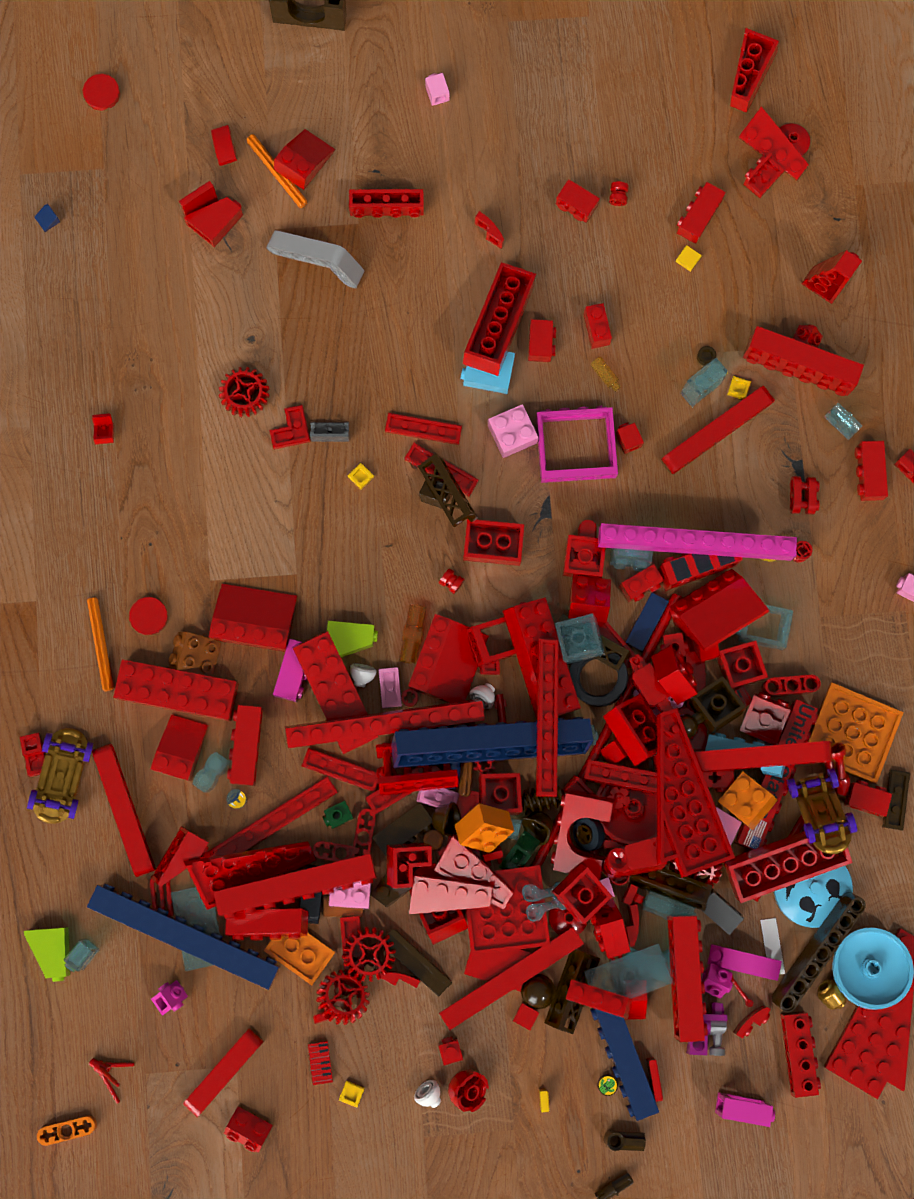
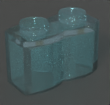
[193,752,230,793]
[64,939,100,972]

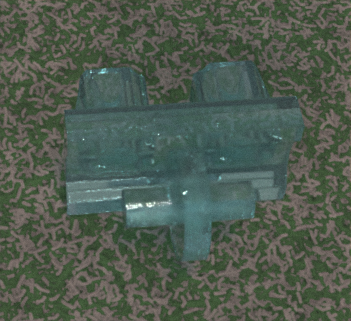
[824,403,862,440]

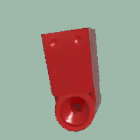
[602,837,667,879]

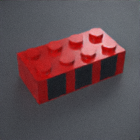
[658,553,743,591]

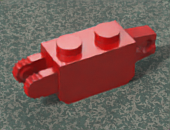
[629,654,674,713]

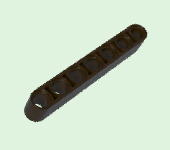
[772,892,866,1012]

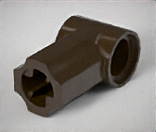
[603,1130,646,1151]

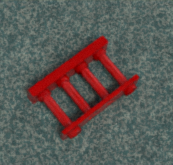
[376,743,459,795]

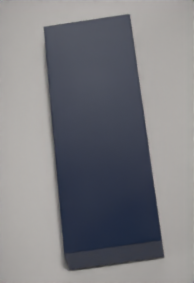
[625,593,669,652]

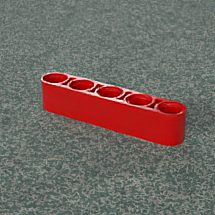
[183,1028,264,1118]

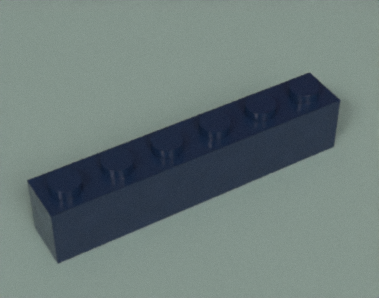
[590,1008,659,1121]

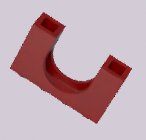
[551,790,615,880]

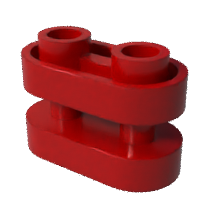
[790,476,820,515]

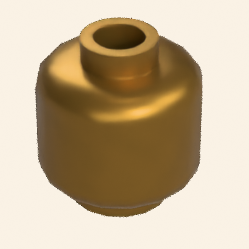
[818,980,847,1010]

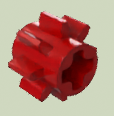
[473,761,496,776]

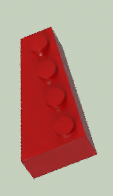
[730,28,779,113]

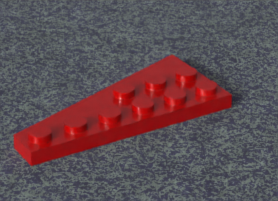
[184,841,316,910]

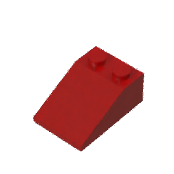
[273,129,335,190]
[150,715,208,782]
[151,826,209,886]
[409,889,468,945]

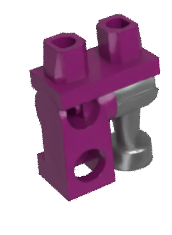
[686,1002,727,1056]

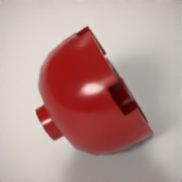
[448,1069,489,1112]

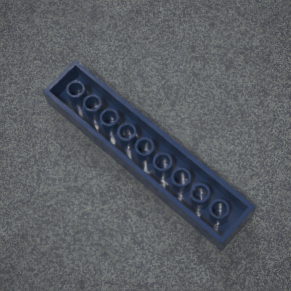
[391,717,594,768]

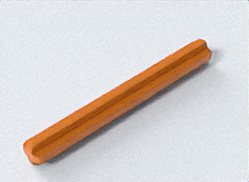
[246,134,308,208]
[87,597,114,691]

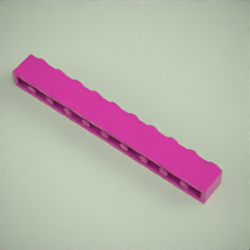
[598,523,797,561]

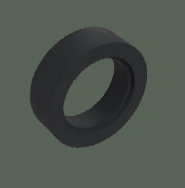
[569,647,628,707]

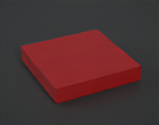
[179,181,218,216]

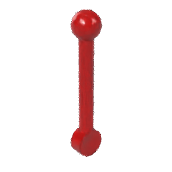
[729,971,753,1007]

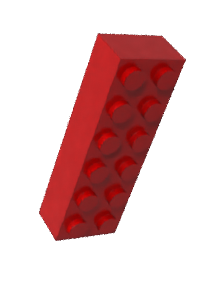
[463,262,536,376]
[743,326,864,396]
[503,597,581,719]
[292,630,378,754]
[113,659,239,722]
[723,831,853,903]
[667,915,708,1042]

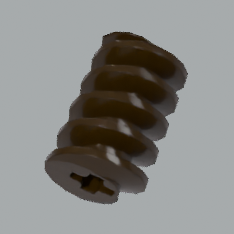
[521,784,562,815]

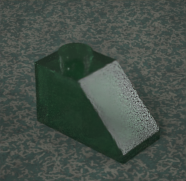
[499,830,540,870]

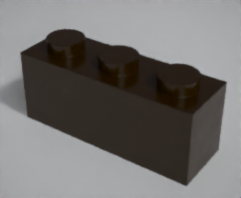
[372,803,433,857]

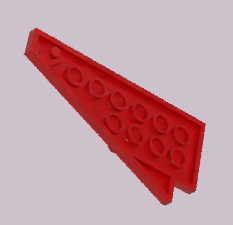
[657,708,735,878]
[824,928,914,1100]

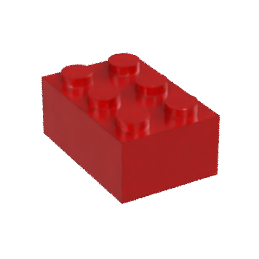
[463,519,524,566]
[603,693,657,766]

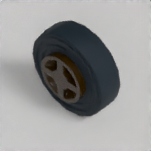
[573,818,605,852]

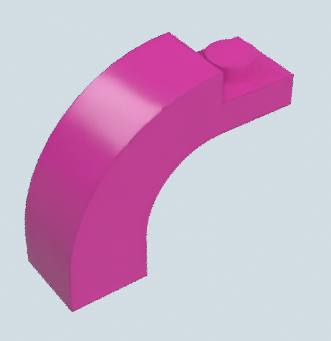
[707,944,782,981]

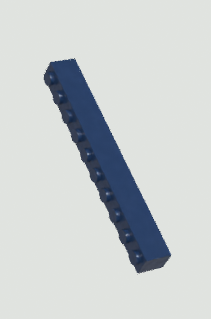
[87,883,280,990]

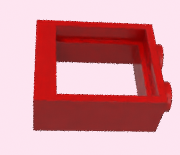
[466,617,516,667]

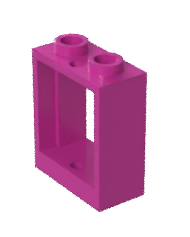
[715,1092,775,1127]

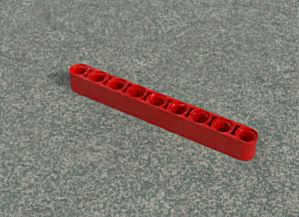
[654,741,833,773]

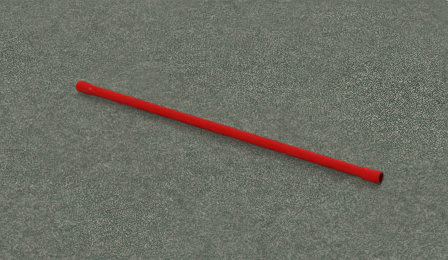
[531,593,683,867]

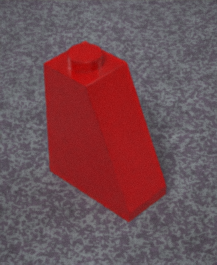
[184,197,243,248]

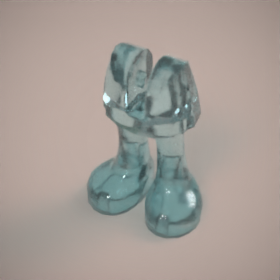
[522,882,566,922]

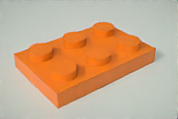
[264,933,336,986]

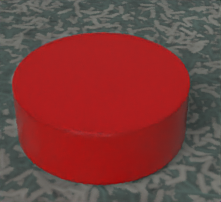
[313,1013,330,1024]

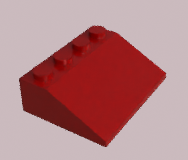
[669,569,769,651]
[209,584,297,652]
[408,614,489,703]

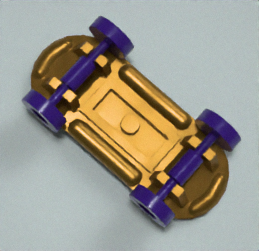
[27,728,94,824]
[787,768,857,854]

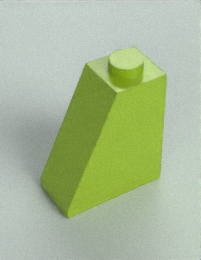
[327,621,378,657]
[24,927,70,982]

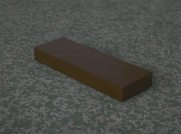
[882,770,910,831]

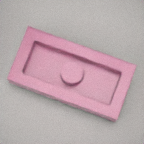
[379,667,402,708]
[417,788,459,808]

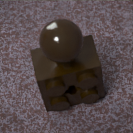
[680,676,746,738]

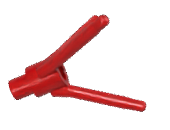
[89,1058,134,1104]

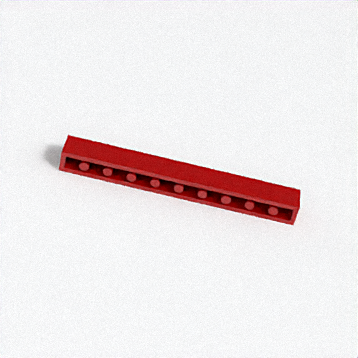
[285,699,485,748]

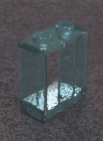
[680,358,728,407]
[736,604,793,650]

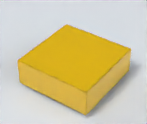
[675,246,702,272]
[727,376,751,400]
[348,463,374,490]
[339,1080,365,1108]
[539,1089,549,1112]

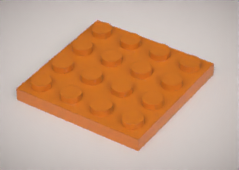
[808,682,904,784]

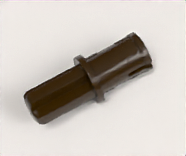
[594,1173,634,1199]

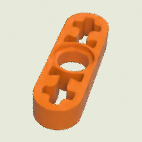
[37,1115,97,1146]

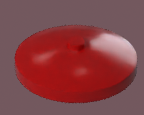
[596,768,657,846]

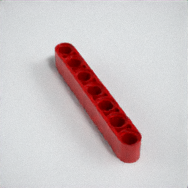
[661,385,775,475]
[92,743,156,878]

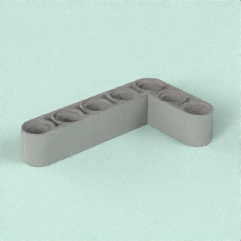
[266,230,364,288]

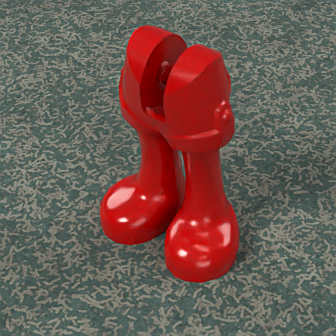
[824,742,850,796]

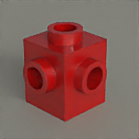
[793,324,823,348]
[660,633,689,657]

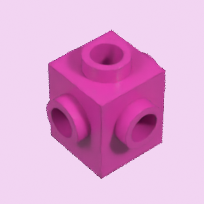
[701,963,733,999]
[151,980,188,1016]

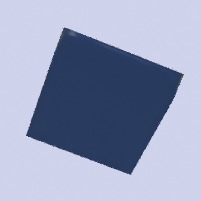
[34,203,60,232]

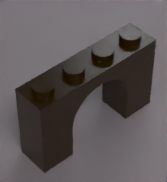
[269,0,347,31]

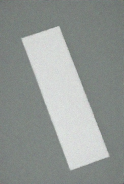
[760,918,785,974]

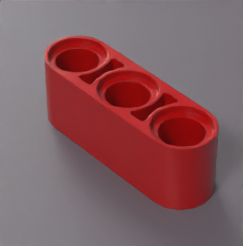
[761,675,821,697]

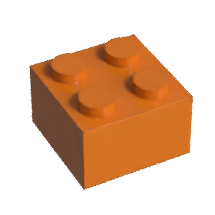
[718,771,778,830]
[455,803,514,853]

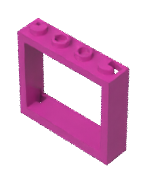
[536,406,618,483]

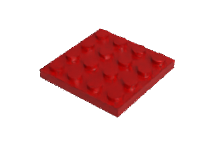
[466,865,550,955]

